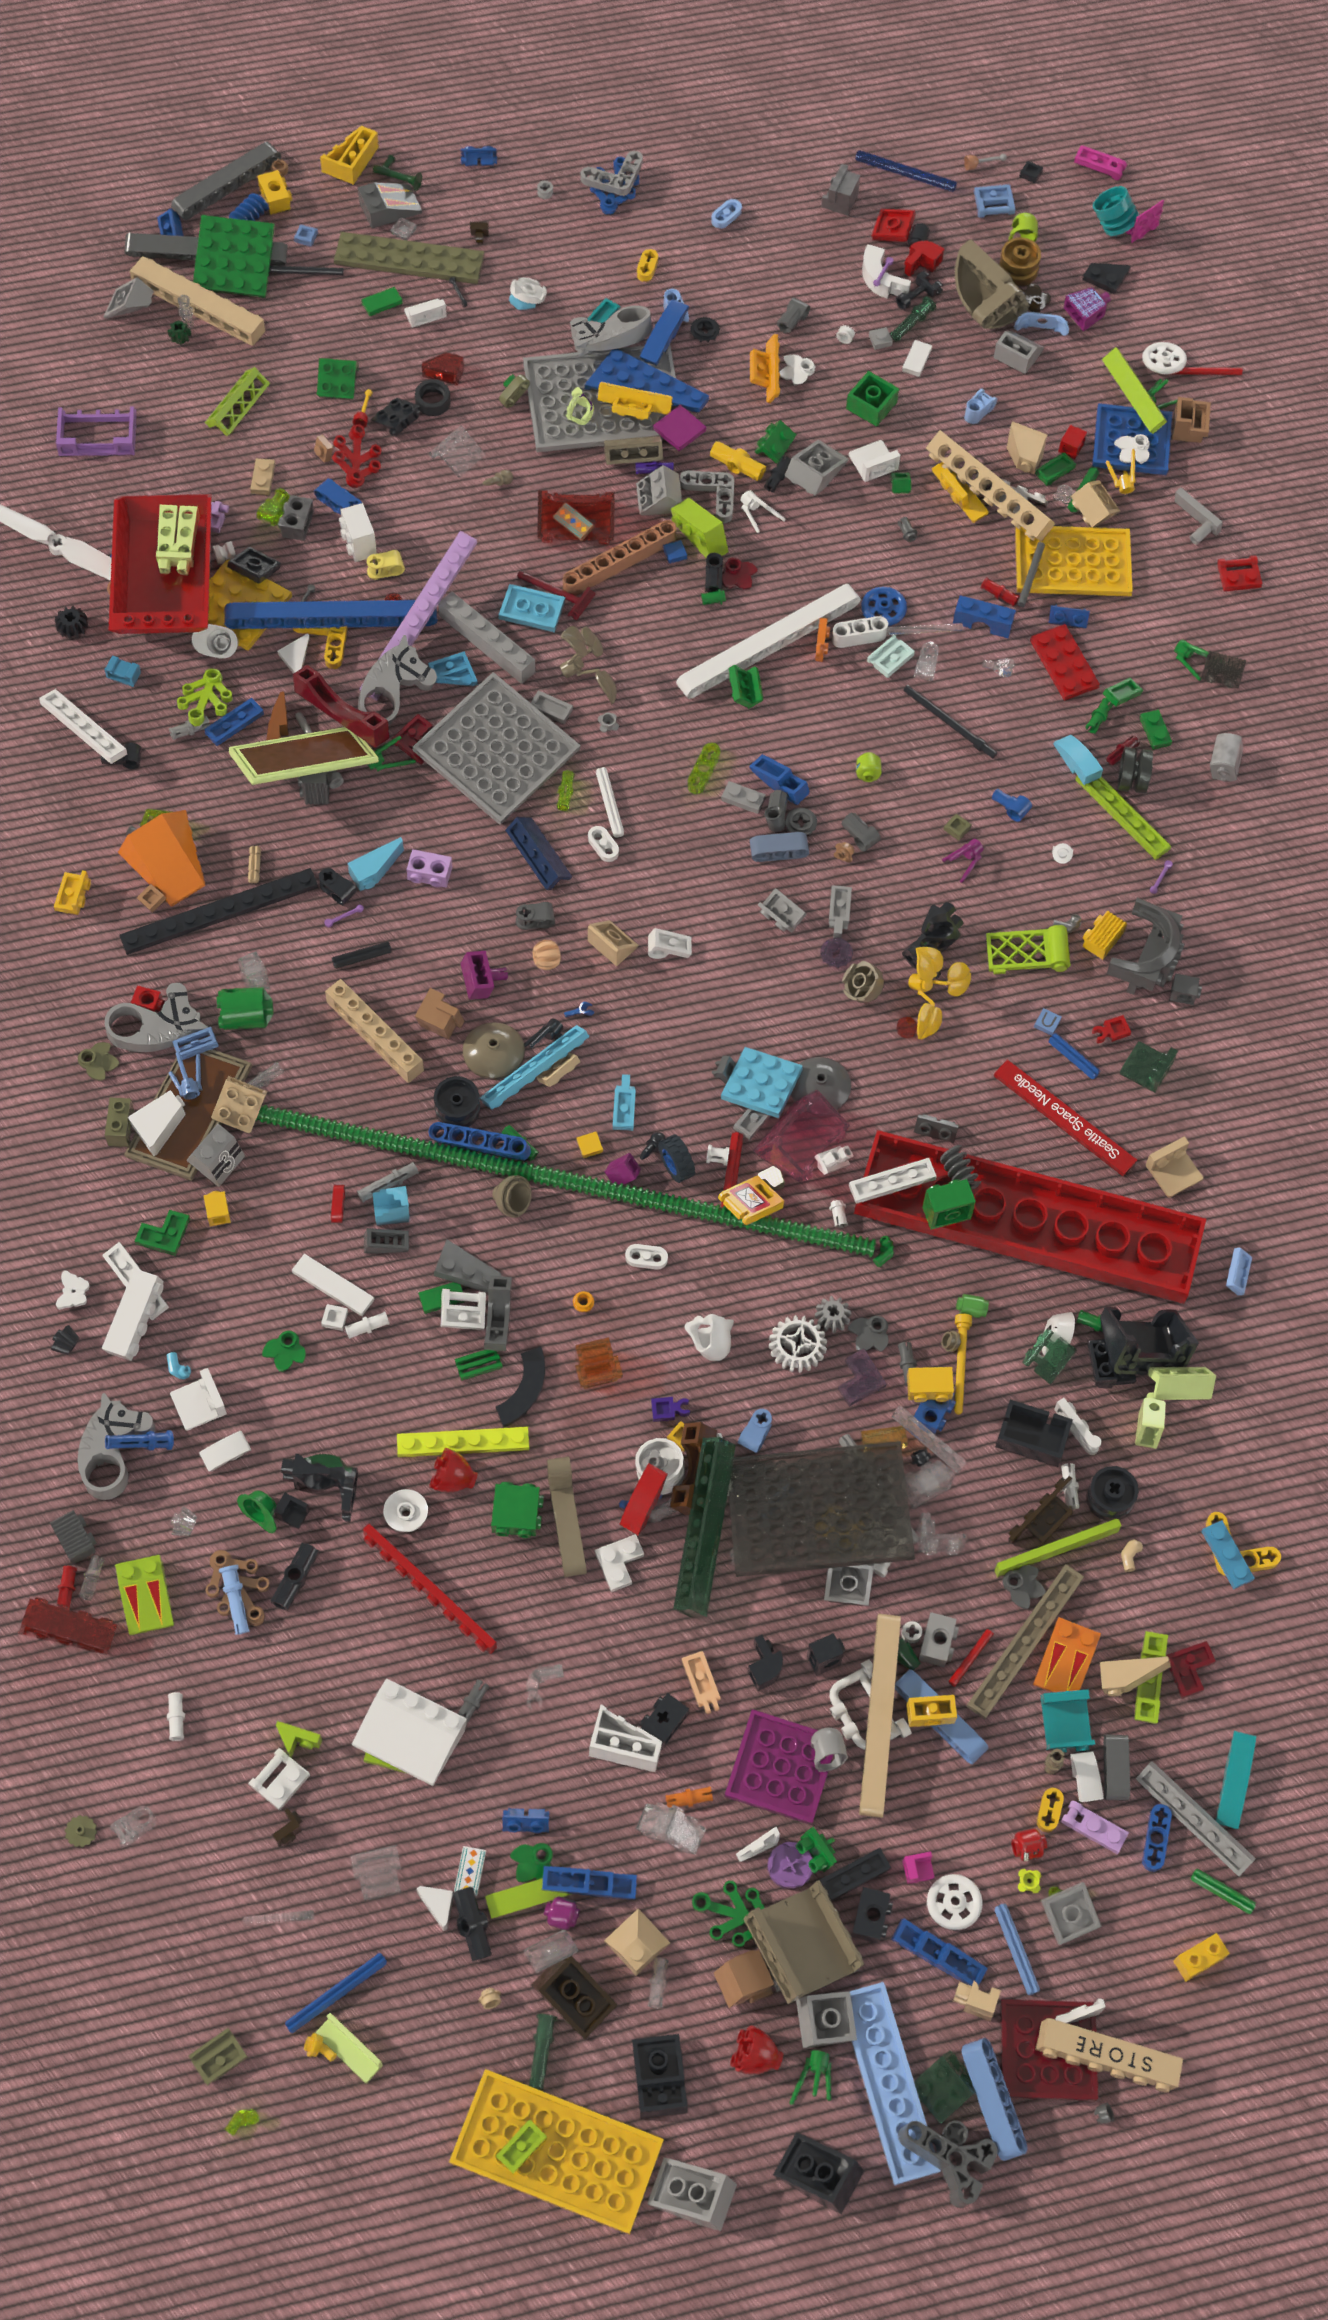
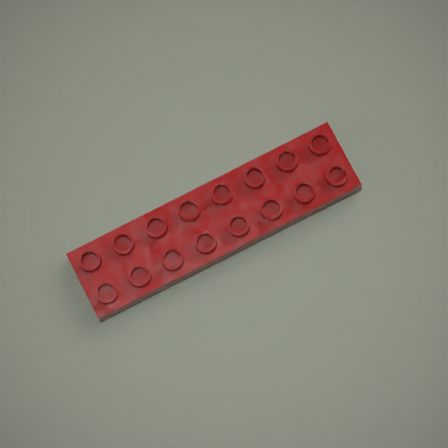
[854,1130,1207,1304]

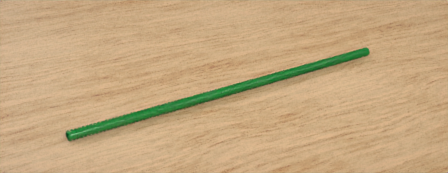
[255,1105,876,1257]

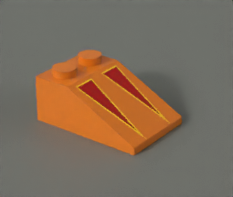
[1033,1617,1101,1692]

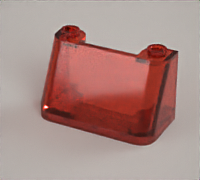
[537,490,615,545]

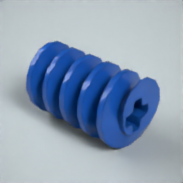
[229,193,269,221]

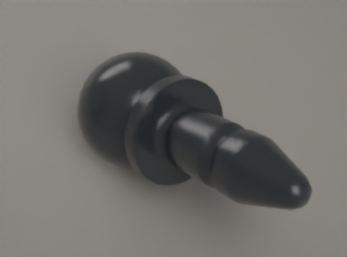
[640,1132,666,1160]

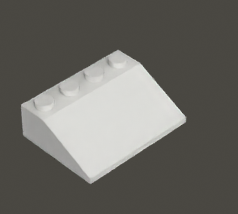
[352,1678,467,1786]

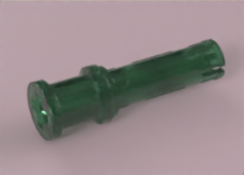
[890,296,936,342]
[529,2014,558,2090]

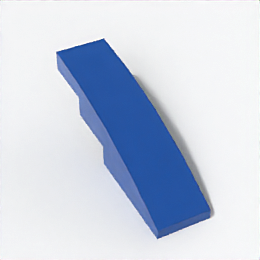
[640,299,689,366]
[542,1866,637,1900]
[891,1919,988,1986]

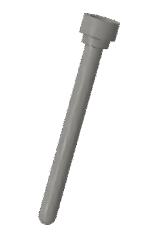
[295,712,344,789]

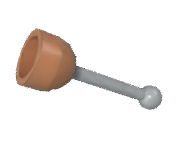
[964,154,1007,170]

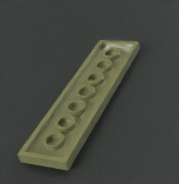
[334,232,484,284]

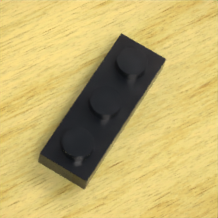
[819,1848,891,1902]

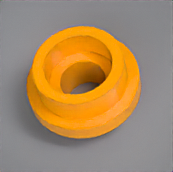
[573,1291,594,1312]

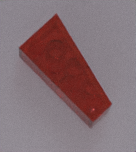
[18,1597,117,1655]

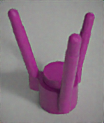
[942,839,984,883]

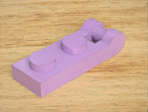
[1061,1801,1129,1854]

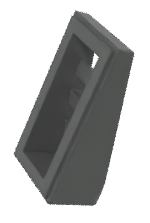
[364,1228,409,1254]

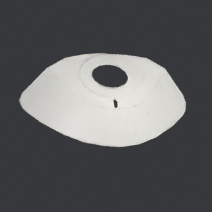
[1041,1312,1075,1367]

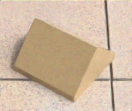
[588,920,639,966]

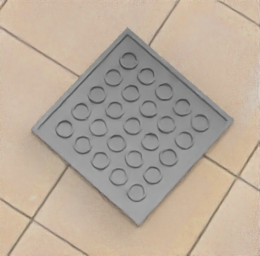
[412,672,581,825]

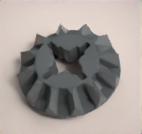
[785,808,817,835]

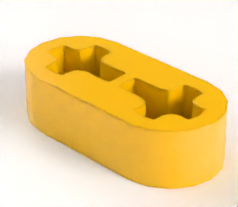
[637,249,658,282]
[1037,1788,1064,1832]

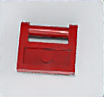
[1217,555,1263,592]

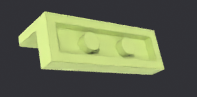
[1148,1367,1216,1400]
[316,2013,383,2084]

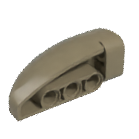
[955,239,1029,329]

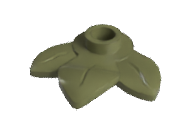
[78,1042,119,1081]

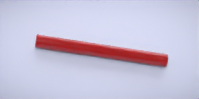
[1168,367,1243,375]

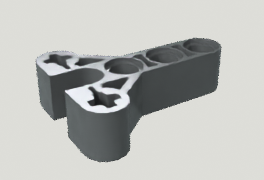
[898,2121,998,2208]

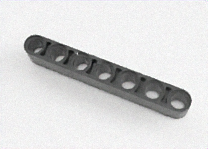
[171,142,281,220]

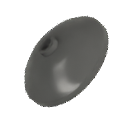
[791,1057,851,1114]

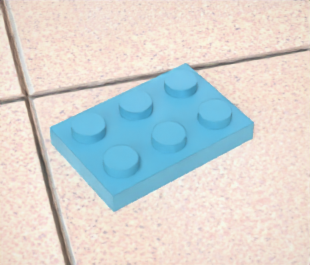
[499,584,565,632]

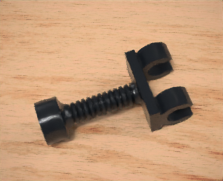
[895,270,944,310]

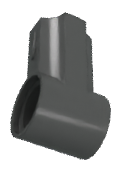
[777,297,811,334]
[764,790,788,832]
[841,813,881,852]

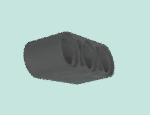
[1103,1734,1130,1801]

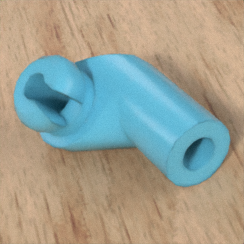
[509,294,535,310]
[166,1352,191,1380]

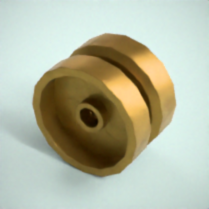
[999,238,1041,286]

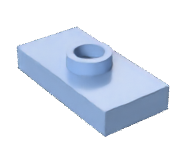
[1226,1248,1252,1296]

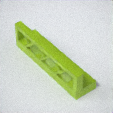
[205,367,270,436]

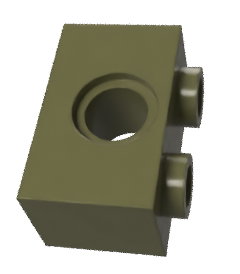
[105,1097,134,1147]

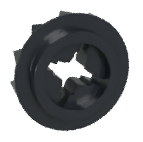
[690,317,720,343]

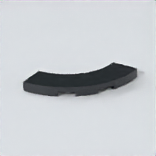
[495,1346,545,1428]

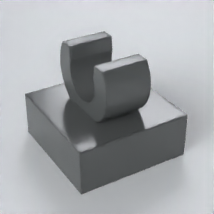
[711,1055,736,1084]

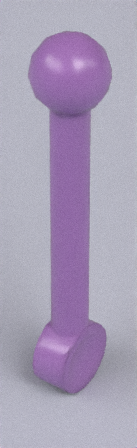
[873,257,893,287]
[1150,860,1172,894]
[324,905,364,928]

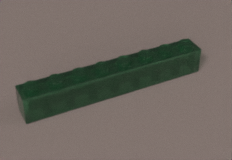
[673,1437,736,1617]

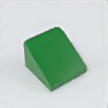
[891,472,912,493]

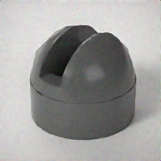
[1094,2103,1114,2124]

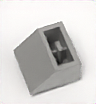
[994,331,1044,374]
[636,465,682,515]

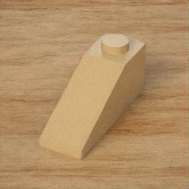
[1100,1657,1170,1697]

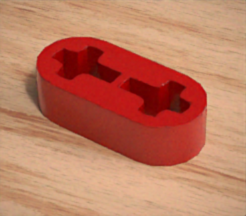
[331,1184,345,1223]

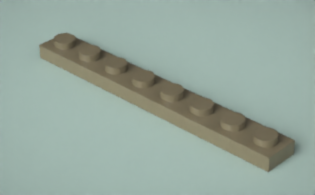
[966,1564,1084,1720]

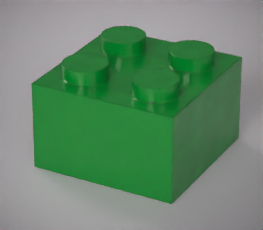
[846,371,899,427]
[922,1179,976,1230]

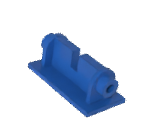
[461,146,497,166]
[1048,605,1090,628]
[502,1808,549,1833]

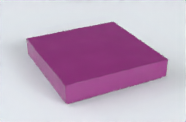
[653,405,706,451]

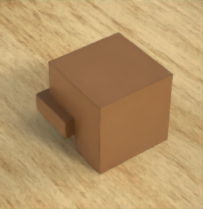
[1172,397,1211,443]
[415,988,465,1040]
[714,1949,775,2008]

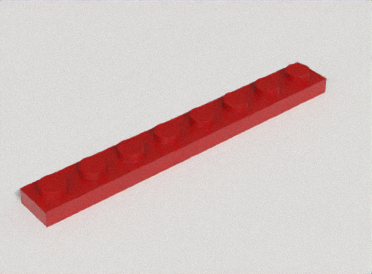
[363,1524,497,1654]

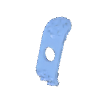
[1014,312,1069,336]

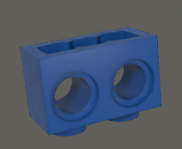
[911,1393,956,1437]

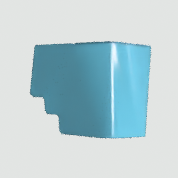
[373,1186,409,1226]

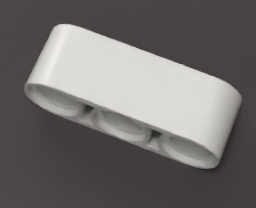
[832,616,888,648]

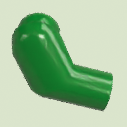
[873,1236,894,1268]

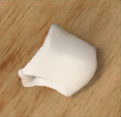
[685,1314,734,1361]

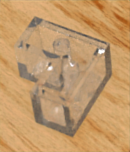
[635,1802,706,1855]

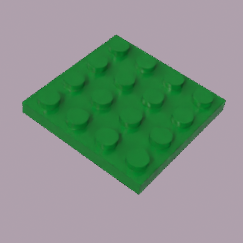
[193,215,275,298]

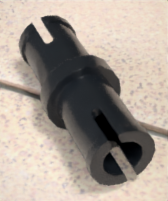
[764,456,791,493]

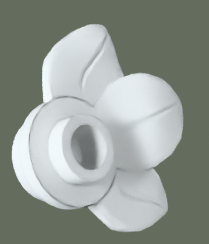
[780,355,815,385]
[1114,434,1150,464]

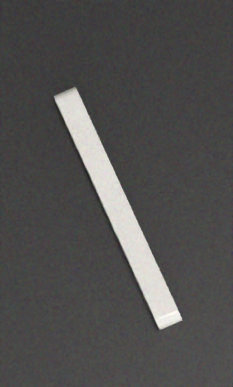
[676,584,861,699]

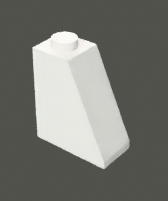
[128,1090,186,1156]

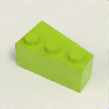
[671,498,729,558]

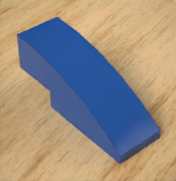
[749,754,810,805]

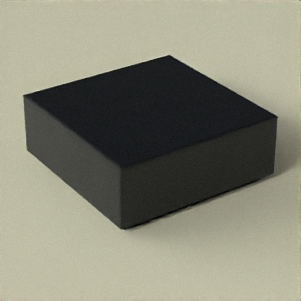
[1019,161,1044,183]

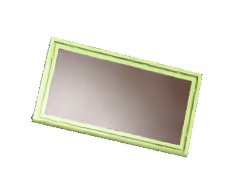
[229,727,378,785]

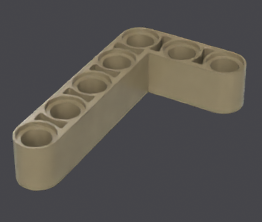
[547,1456,587,1578]

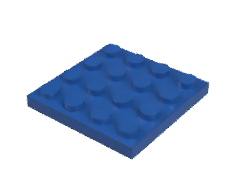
[1092,403,1172,476]

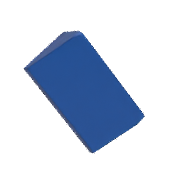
[157,208,184,236]

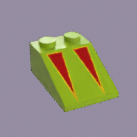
[115,1555,174,1635]

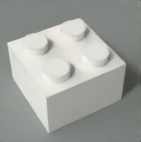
[339,503,377,562]

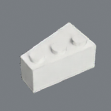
[589,1705,662,1772]

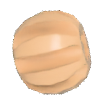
[533,940,561,970]

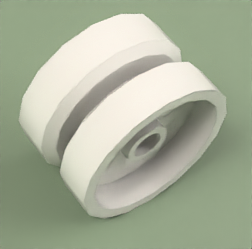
[635,1438,685,1495]

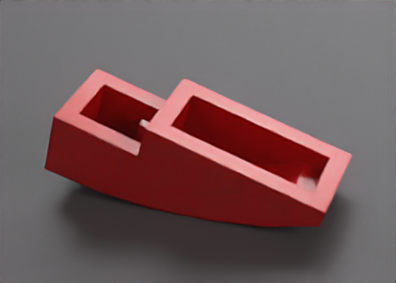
[619,1463,668,1535]

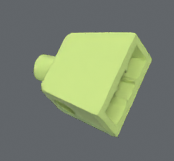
[1135,1392,1166,1449]

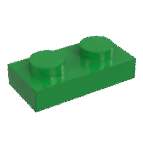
[1140,710,1172,750]

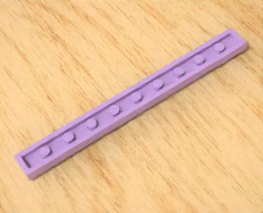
[359,531,477,701]

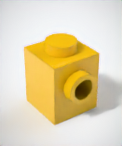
[203,1191,231,1227]

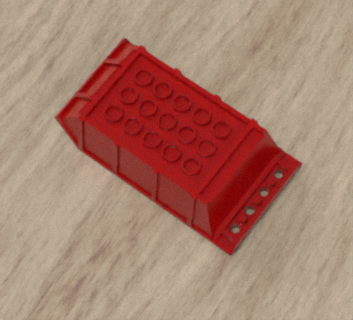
[108,494,212,634]

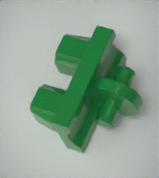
[795,1826,837,1873]

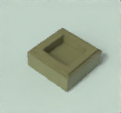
[943,813,972,841]

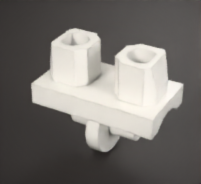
[814,1146,853,1175]

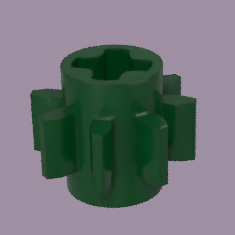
[167,321,192,345]

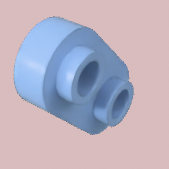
[711,199,742,228]

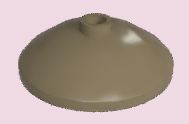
[463,1022,525,1079]

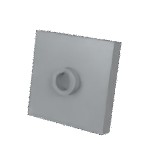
[1041,1882,1102,1945]

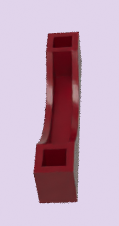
[293,665,389,748]

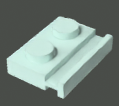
[867,634,915,678]

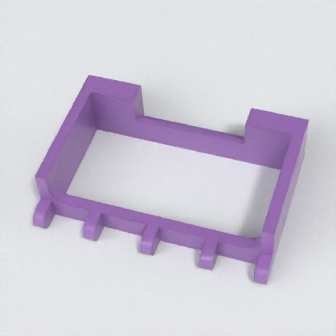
[56,406,137,456]

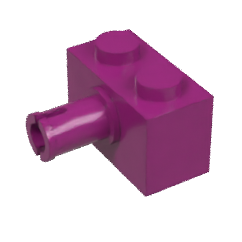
[460,951,508,1000]

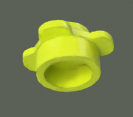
[1017,1869,1041,1894]

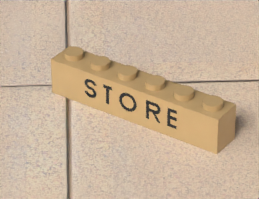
[1036,2018,1183,2092]

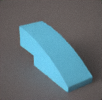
[1053,735,1103,785]

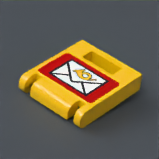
[718,1175,784,1225]

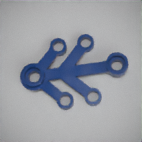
[590,156,640,215]

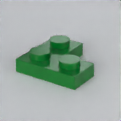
[134,1210,190,1256]

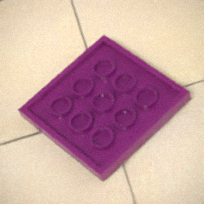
[724,1709,833,1825]

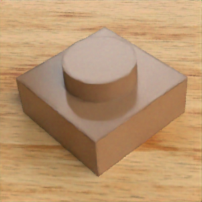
[314,435,334,463]
[137,884,167,913]

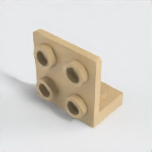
[211,1076,268,1133]
[1146,1136,1203,1198]

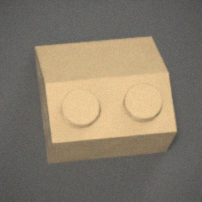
[1071,480,1120,527]

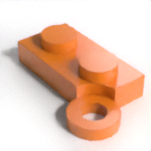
[815,618,830,662]

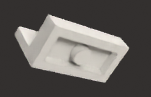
[405,299,446,327]

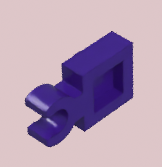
[651,1397,690,1422]

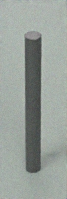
[1017,542,1045,607]

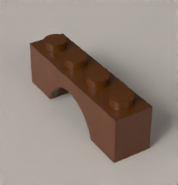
[670,1422,717,1515]

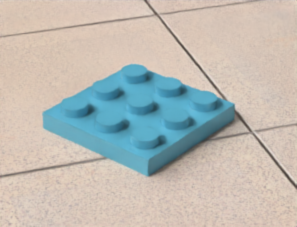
[721,1047,803,1118]

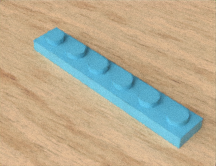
[480,1025,589,1110]

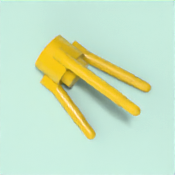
[1106,449,1136,494]

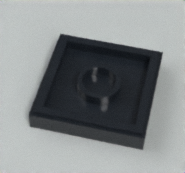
[227,547,281,584]

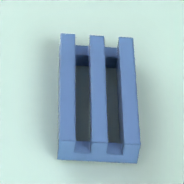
[172,1027,219,1060]

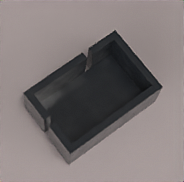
[995,1399,1073,1467]

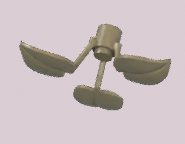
[560,626,617,705]

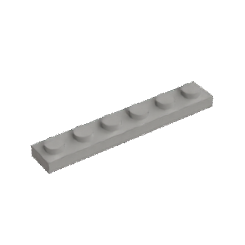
[1136,1761,1256,1877]

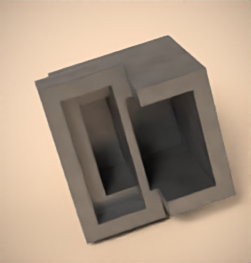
[821,164,860,216]

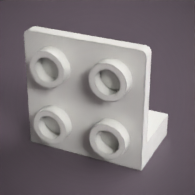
[849,440,900,482]
[170,1368,227,1431]

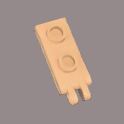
[681,1651,721,1714]

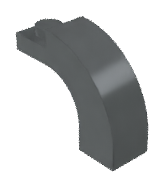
[484,1276,512,1351]

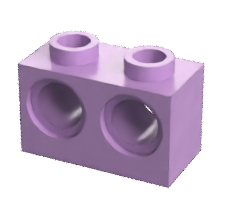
[407,849,452,888]

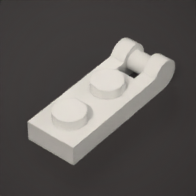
[1054,1398,1101,1455]

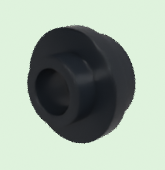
[910,1449,932,1467]

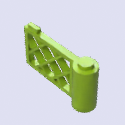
[986,925,1071,975]

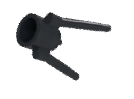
[524,1018,564,1047]

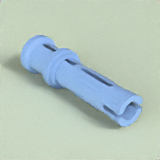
[219,1565,250,1635]

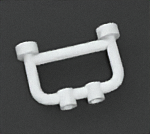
[829,1659,911,1750]

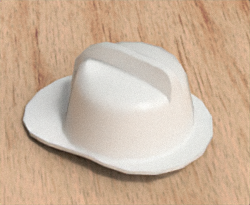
[192,624,238,658]

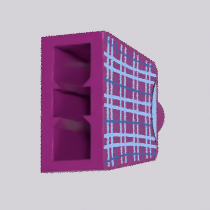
[1063,287,1111,331]

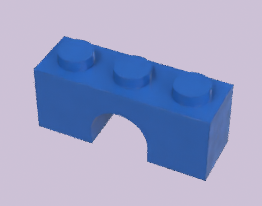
[953,595,1016,638]

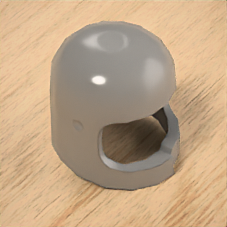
[811,1727,848,1772]

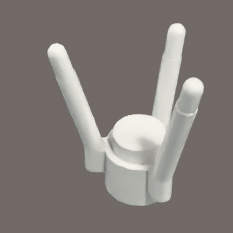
[741,490,786,533]

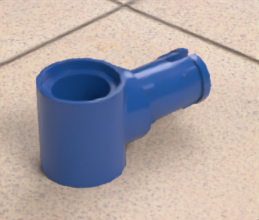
[992,788,1032,822]

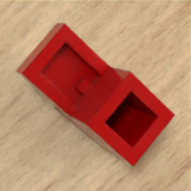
[904,241,944,277]

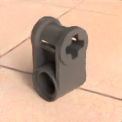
[516,902,555,930]

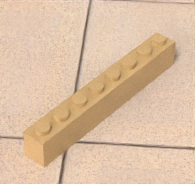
[130,256,265,346]

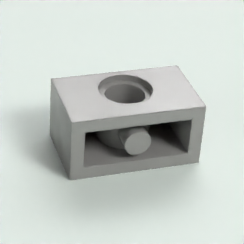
[919,1612,959,1667]

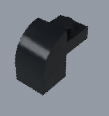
[747,1635,783,1692]

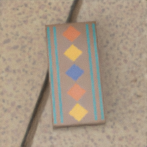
[553,503,594,541]

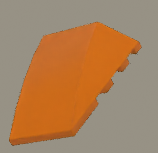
[118,810,206,907]

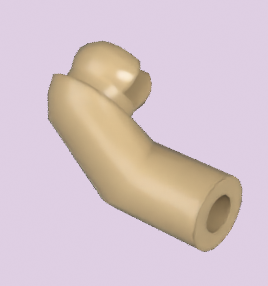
[1121,1540,1143,1572]

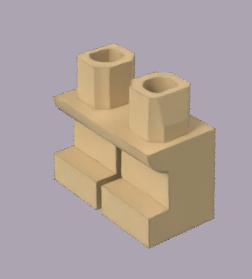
[953,1981,1001,2021]

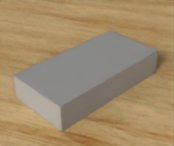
[531,691,573,724]

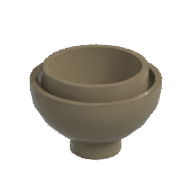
[492,1175,531,1218]

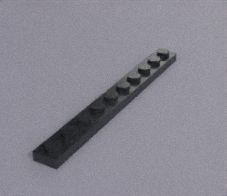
[119,868,318,955]

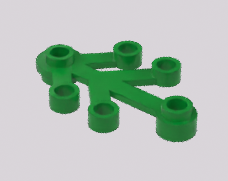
[692,1880,765,1948]

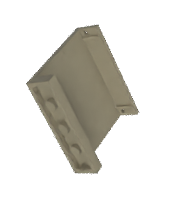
[744,1881,864,2004]

